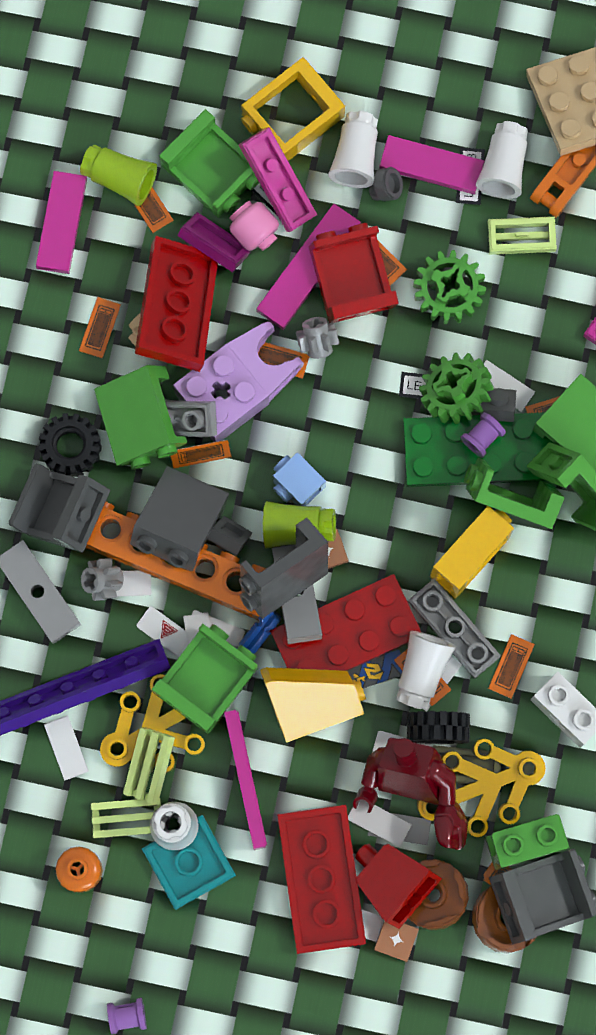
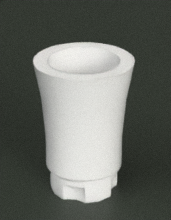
[328,111,378,188]
[476,121,528,199]
[396,631,456,710]
[150,802,199,850]

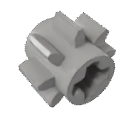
[296,317,339,359]
[81,558,124,601]

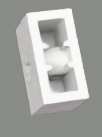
[531,672,596,748]

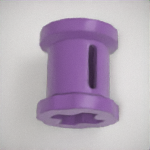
[461,412,506,458]
[107,998,147,1035]

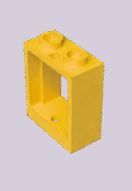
[241,57,345,161]
[430,506,514,599]

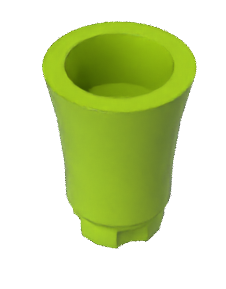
[80,145,157,206]
[263,501,336,549]

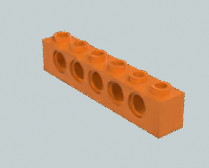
[85,502,265,621]

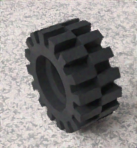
[39,413,102,477]
[407,711,470,744]

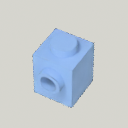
[273,452,326,506]

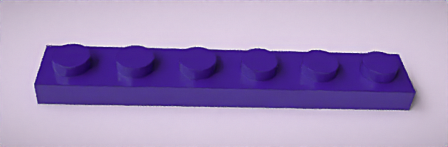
[0,639,171,736]

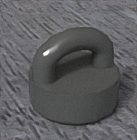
[369,167,403,202]

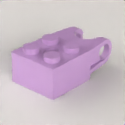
[173,322,304,442]

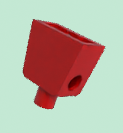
[355,843,442,929]

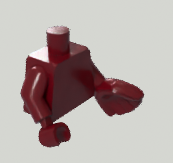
[353,738,468,850]

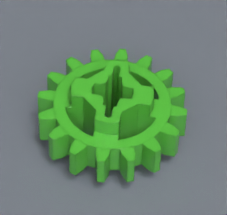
[413,250,486,324]
[419,352,494,424]

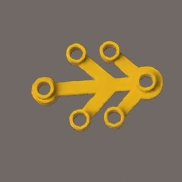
[100,674,205,773]
[417,738,546,837]

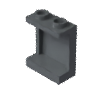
[9,463,111,553]
[130,466,229,571]
[239,518,328,619]
[489,848,596,945]

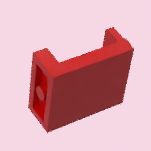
[309,223,399,323]

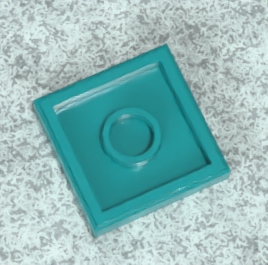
[142,815,236,910]

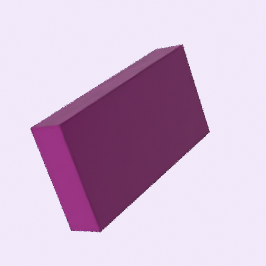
[178,212,250,272]

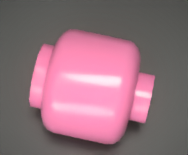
[229,200,279,251]

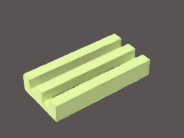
[487,217,557,255]
[123,727,175,804]
[91,798,161,839]

